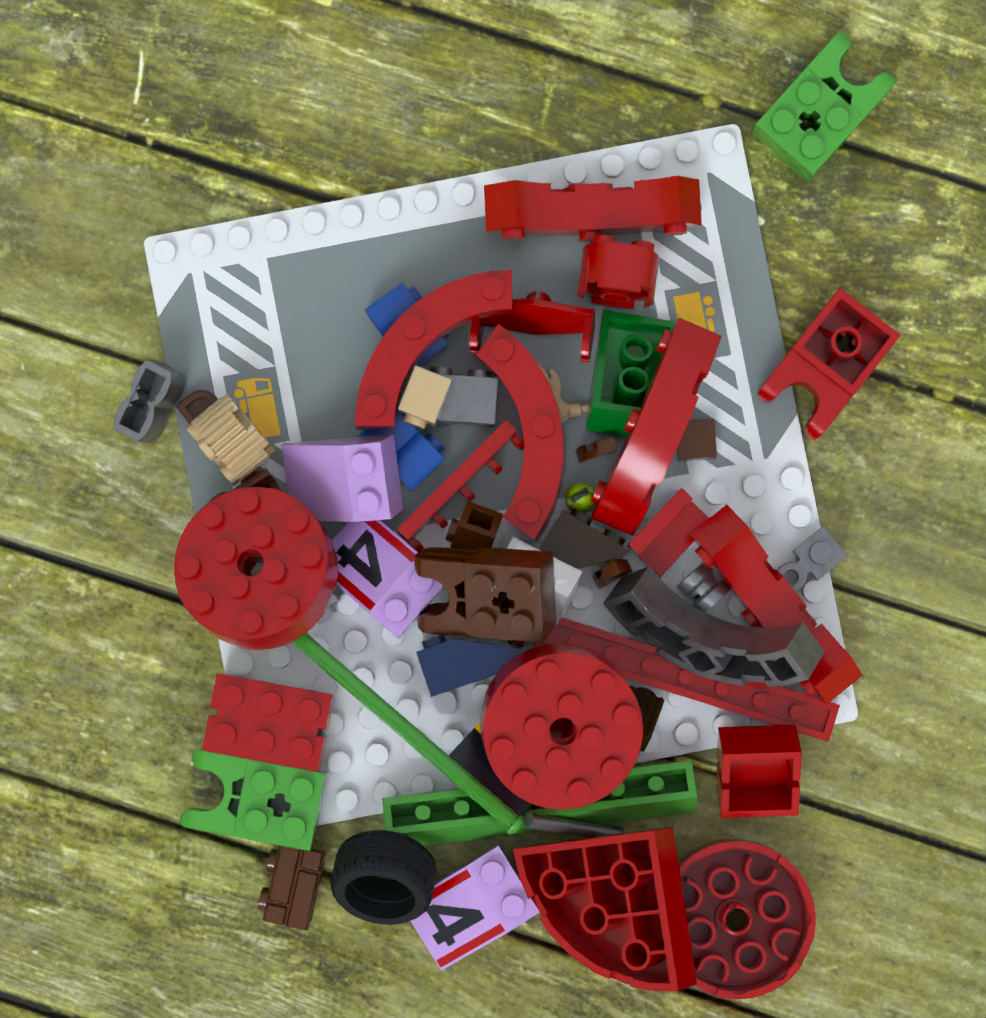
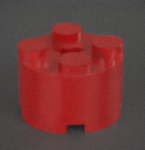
[577,235,659,309]

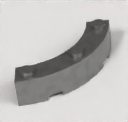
[603,566,824,687]

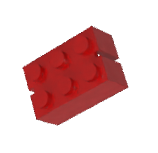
[202,673,335,772]

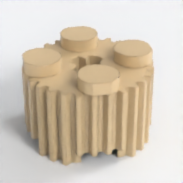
[186,394,276,486]

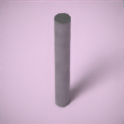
[524,813,624,837]

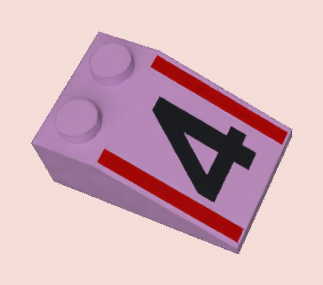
[332,520,444,639]
[411,843,540,971]

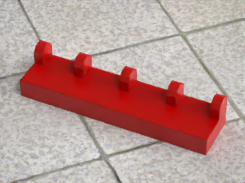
[397,420,524,552]

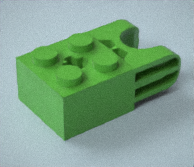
[752,31,897,183]
[180,749,328,851]

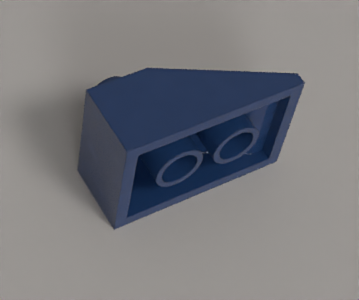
[416,635,528,697]

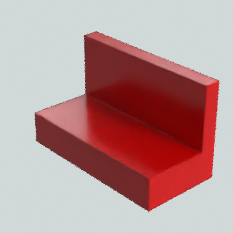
[627,488,709,577]

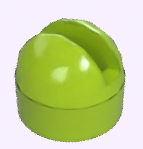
[565,482,595,514]

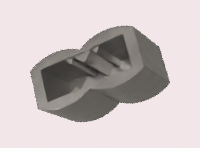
[114,360,185,444]

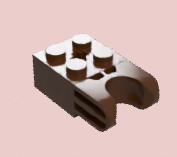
[414,547,556,643]

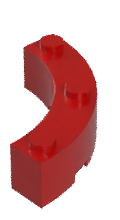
[484,176,702,242]
[354,270,512,430]
[590,318,722,536]
[476,323,566,542]
[690,504,862,705]

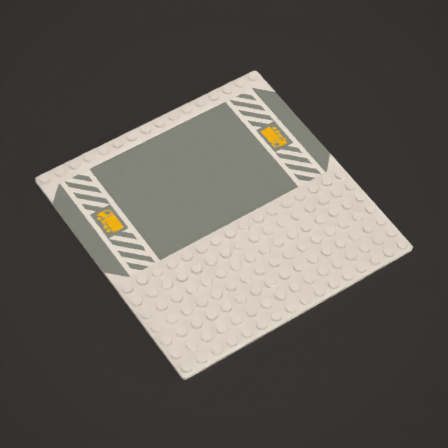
[144,124,858,826]

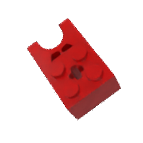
[757,288,901,441]

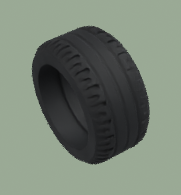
[331,830,437,925]

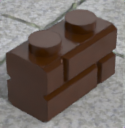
[258,845,327,930]

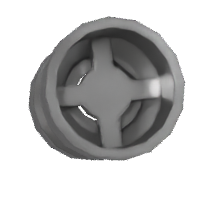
[676,563,731,613]

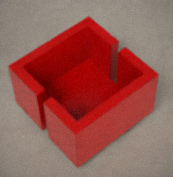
[716,725,802,818]

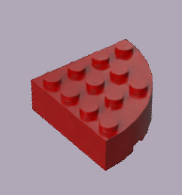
[513,826,697,991]

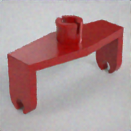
[469,291,595,363]

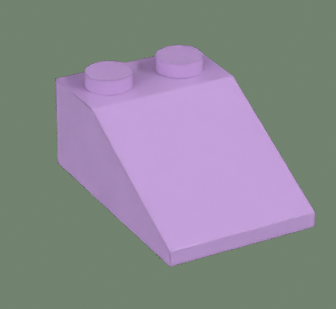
[281,434,404,522]

